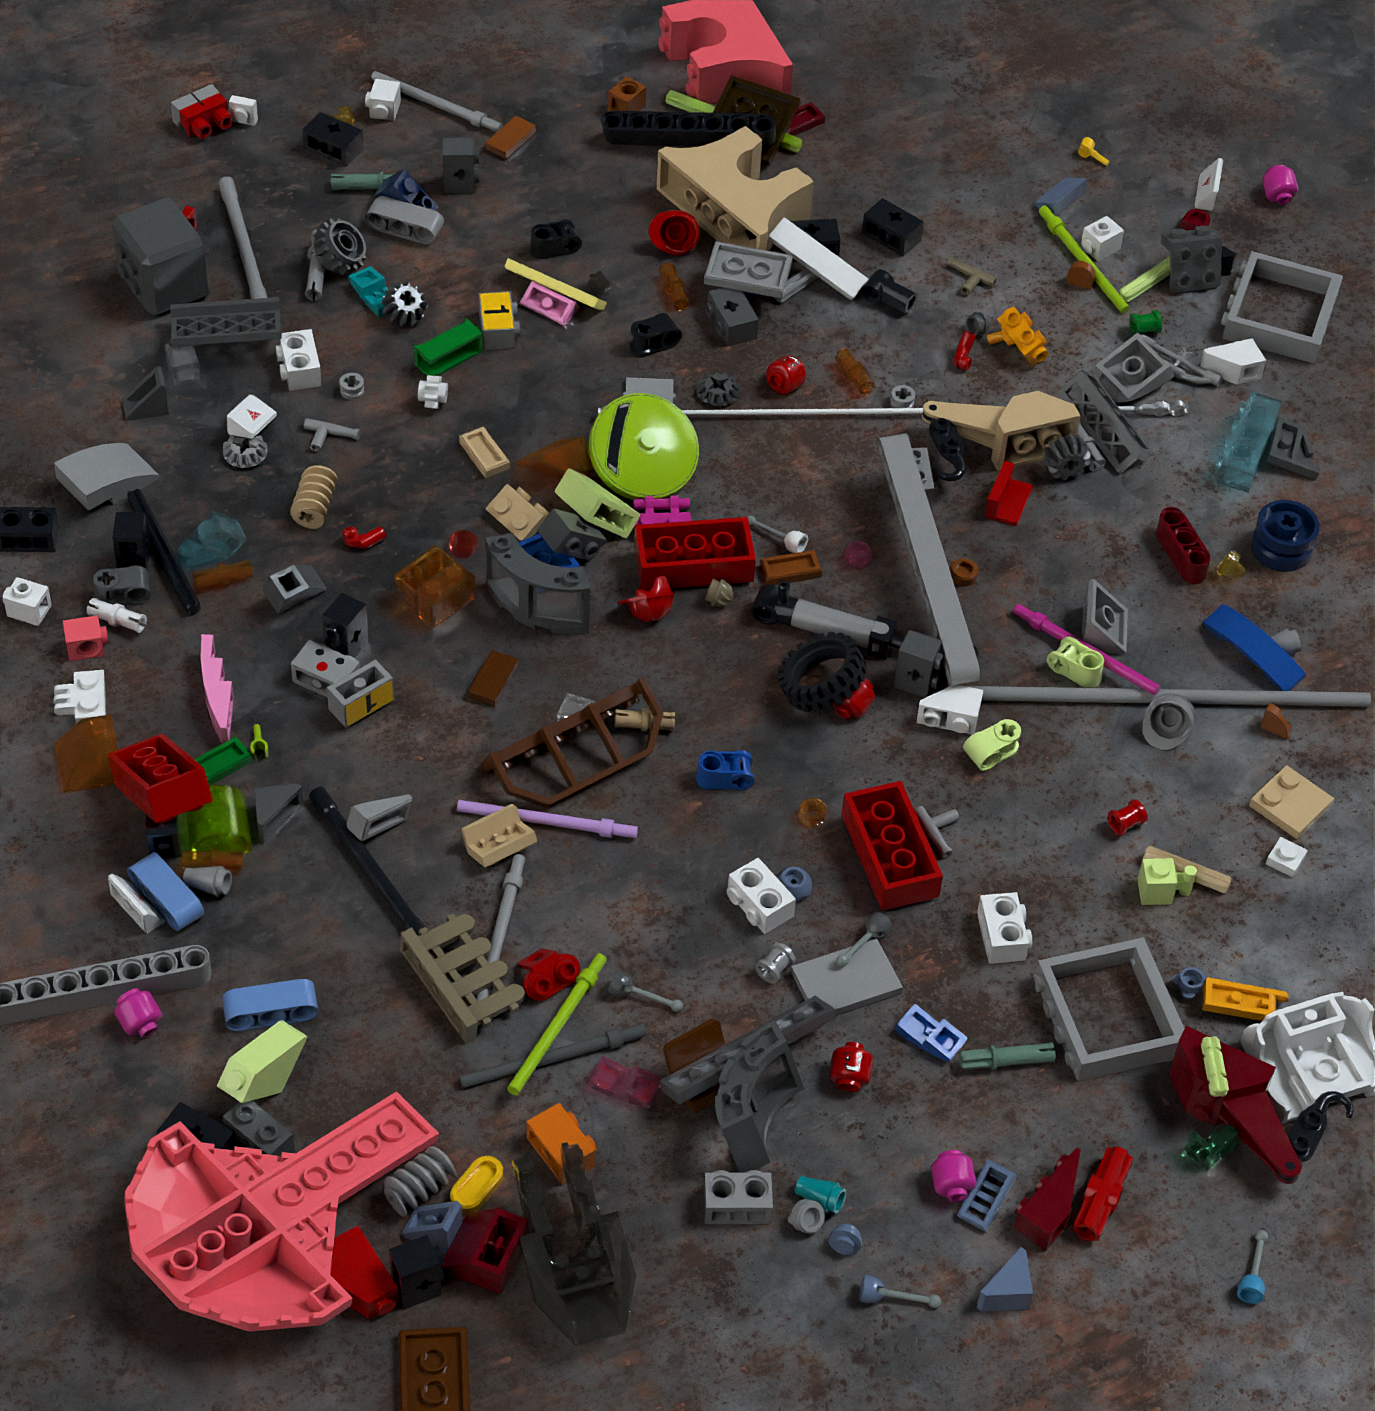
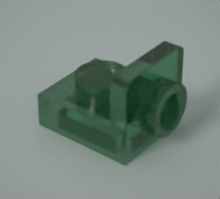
[1184,1124,1239,1171]

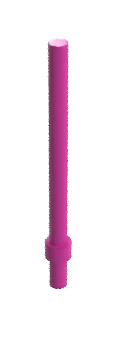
[1013,603,1161,695]

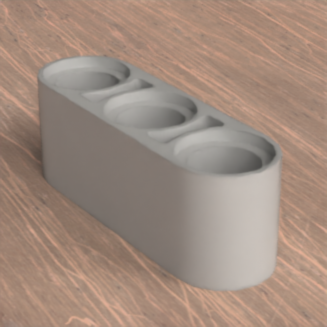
[364,196,444,245]

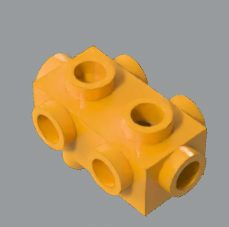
[987,306,1049,367]

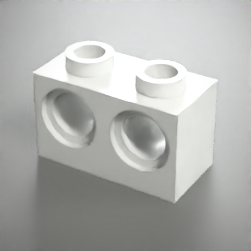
[275,329,322,391]
[727,858,796,934]
[977,892,1032,964]

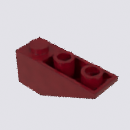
[1014,1147,1081,1251]

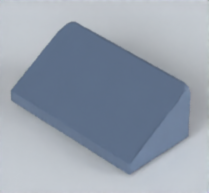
[1034,177,1087,216]

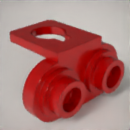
[517,948,580,1001]

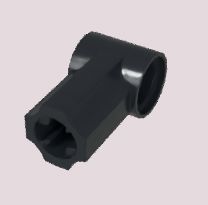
[861,269,917,314]

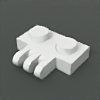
[54,670,106,726]

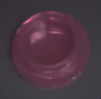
[844,541,872,567]

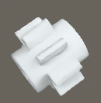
[418,375,448,409]

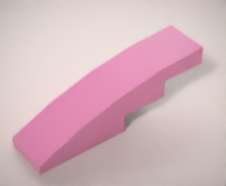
[200,634,234,744]

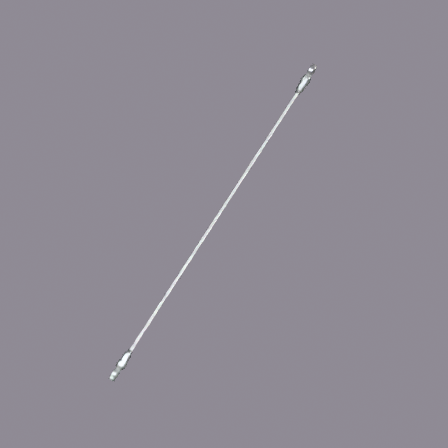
[598,400,1189,417]

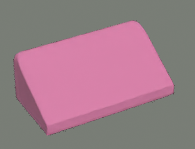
[519,281,580,326]

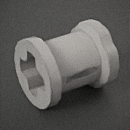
[755,942,796,984]

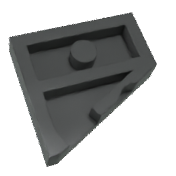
[1266,417,1320,480]

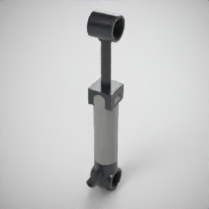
[750,581,979,675]

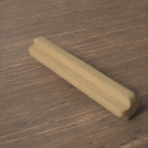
[1143,846,1231,893]

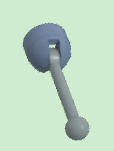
[859,1275,942,1308]

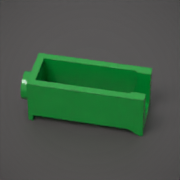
[414,318,483,376]

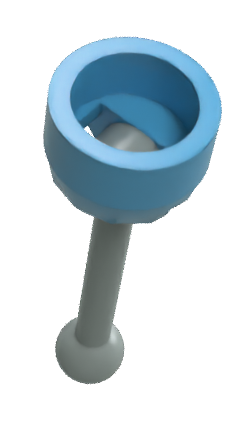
[1237,1230,1268,1304]

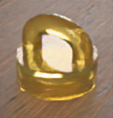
[331,105,354,126]
[1216,550,1246,578]

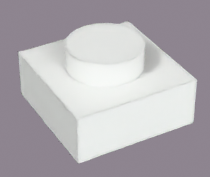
[229,95,258,126]
[1266,837,1308,878]

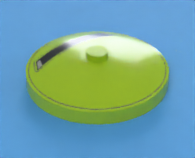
[589,393,699,500]

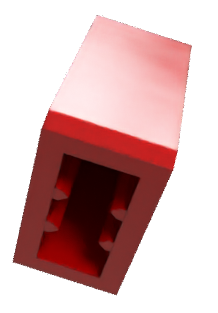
[330,1226,399,1319]

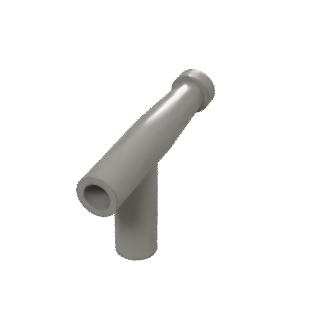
[304,418,360,452]
[914,806,959,859]

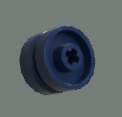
[1251,500,1320,572]

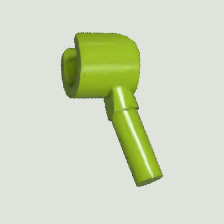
[250,724,269,759]

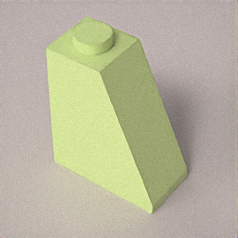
[554,468,641,539]
[217,1020,308,1103]

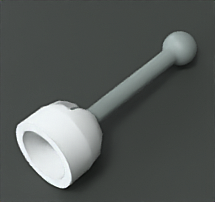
[747,516,808,553]

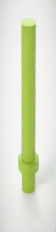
[1038,205,1130,314]
[507,953,607,1096]

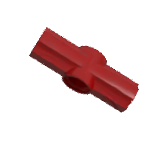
[1072,1146,1133,1242]

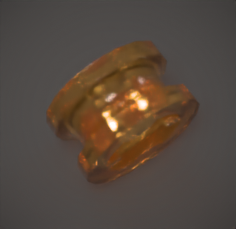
[798,798,827,827]

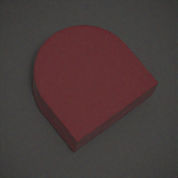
[1180,209,1210,231]

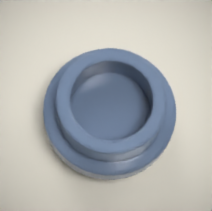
[829,1224,862,1255]

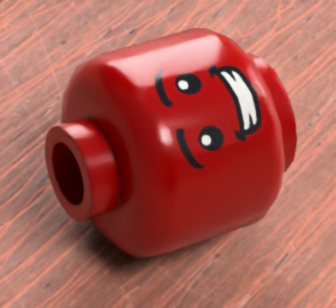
[766,355,806,394]
[829,1042,873,1092]

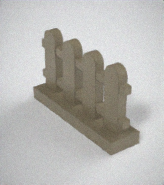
[400,913,525,1044]

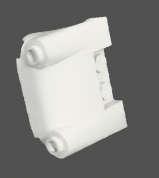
[1240,992,1375,1124]

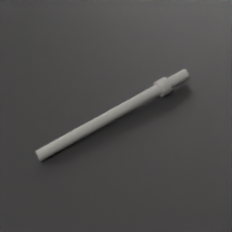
[371,71,503,132]
[476,854,525,1001]

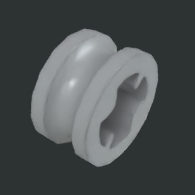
[339,373,364,400]
[890,385,915,408]

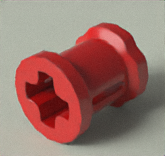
[1107,799,1148,836]

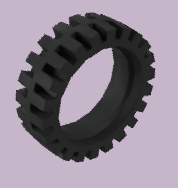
[777,632,867,712]

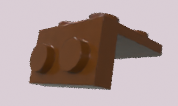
[663,1018,726,1114]

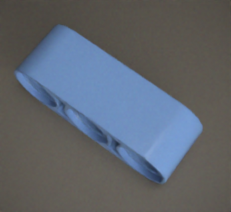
[127,852,205,932]
[222,979,318,1031]

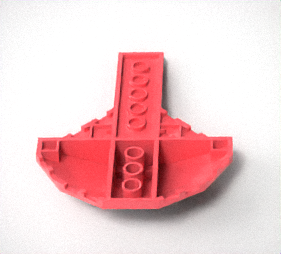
[124,1091,439,1332]

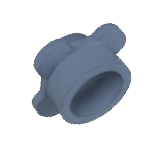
[1172,967,1205,1000]

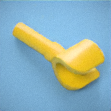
[1078,137,1110,166]

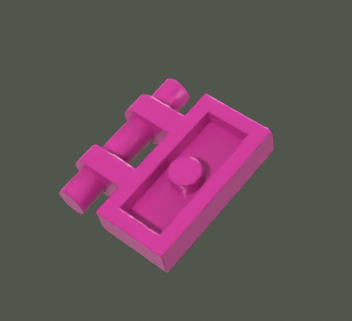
[633,495,691,525]

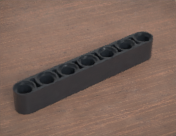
[601,111,777,148]

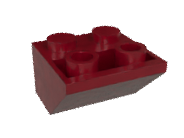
[441,1208,528,1294]

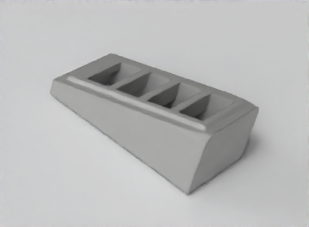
[347,794,413,841]

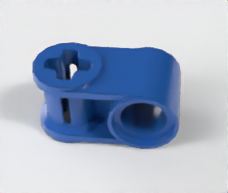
[696,750,755,790]

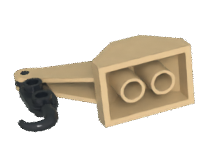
[922,391,1080,481]

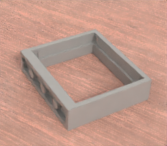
[1221,251,1343,364]
[1033,937,1185,1082]

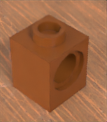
[607,76,646,111]

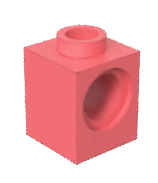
[63,615,109,661]

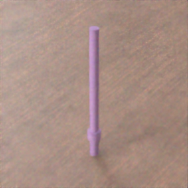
[457,800,638,839]

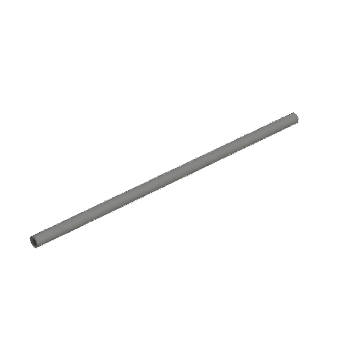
[966,686,1371,707]

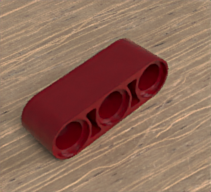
[1156,507,1211,584]

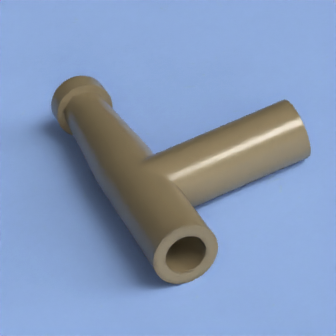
[947,257,997,295]

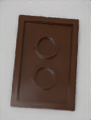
[399,1327,470,1411]

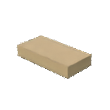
[459,426,510,478]

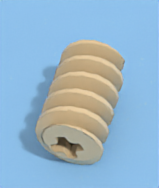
[290,465,337,529]

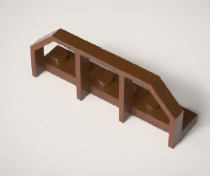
[481,677,664,808]

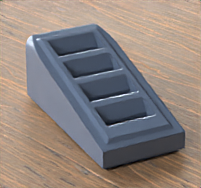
[957,1159,1017,1232]

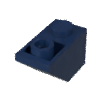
[374,169,439,211]

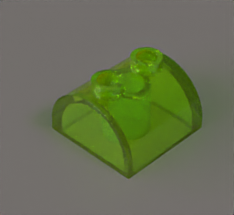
[186,785,253,859]

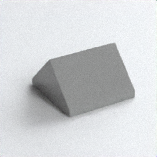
[1082,579,1128,655]

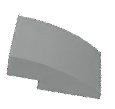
[54,443,160,511]

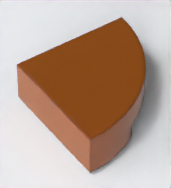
[1260,703,1292,739]

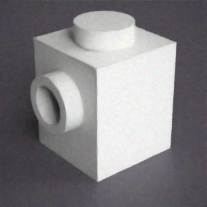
[365,79,401,121]
[1080,216,1124,262]
[2,577,52,626]

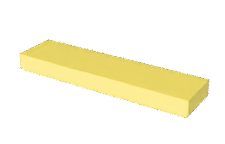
[504,258,607,311]

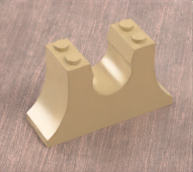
[657,126,814,251]

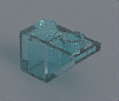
[178,511,247,570]

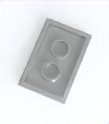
[704,241,793,298]
[791,938,903,1015]

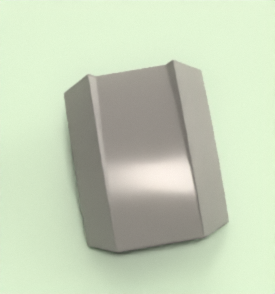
[1094,332,1174,404]

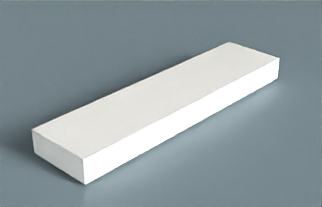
[768,217,868,301]

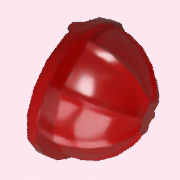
[648,210,700,256]
[617,575,675,622]

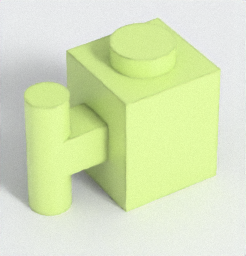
[1137,858,1197,905]

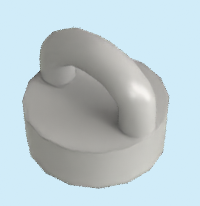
[788,1199,825,1234]

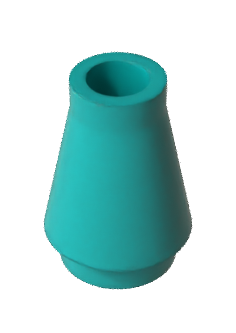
[795,1175,846,1214]

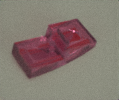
[587,1055,662,1108]

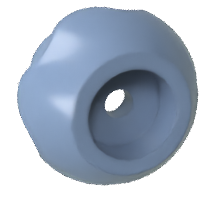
[776,866,812,902]

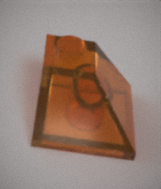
[516,435,594,478]
[55,714,118,794]

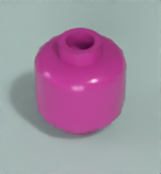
[1262,165,1299,205]
[114,988,163,1038]
[931,1150,976,1202]

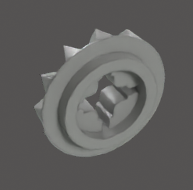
[223,435,268,468]

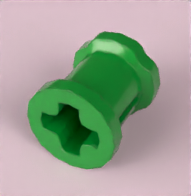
[1129,310,1162,336]

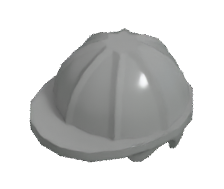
[1142,693,1197,750]

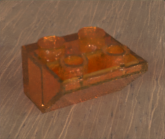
[393,545,476,629]

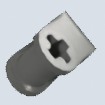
[93,566,151,605]

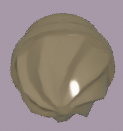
[705,579,733,607]

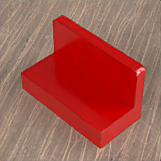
[985,461,1033,526]

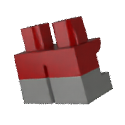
[171,84,232,139]

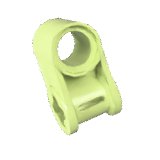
[1046,637,1104,688]
[963,719,1021,771]

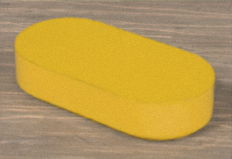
[450,1156,503,1214]

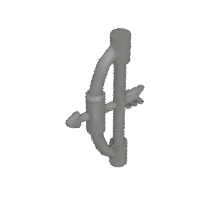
[1141,334,1222,386]

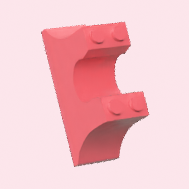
[658,0,793,104]

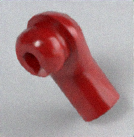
[953,331,976,371]
[342,526,386,549]

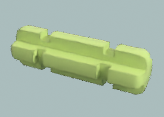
[1201,1036,1229,1097]

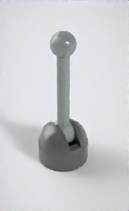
[836,912,893,967]
[608,970,683,1012]

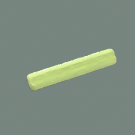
[1119,256,1170,302]

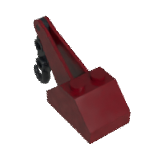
[1169,1026,1354,1184]

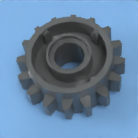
[313,218,367,275]

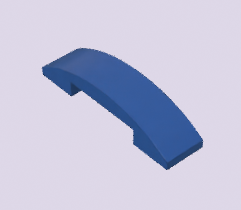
[1202,604,1306,691]

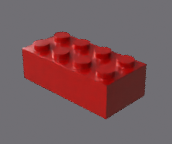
[634,517,756,590]
[106,733,213,823]
[841,781,943,911]

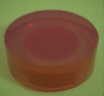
[449,530,478,558]

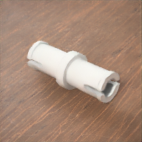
[87,598,147,633]

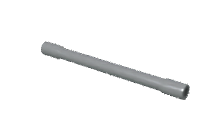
[218,177,268,299]

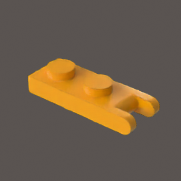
[1202,977,1289,1021]

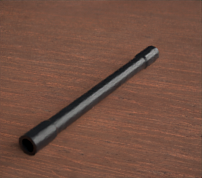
[309,786,428,936]

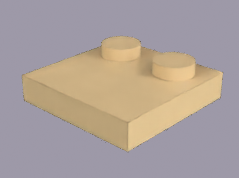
[1249,765,1335,840]

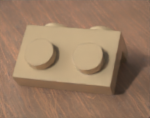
[485,484,549,541]
[461,804,537,867]

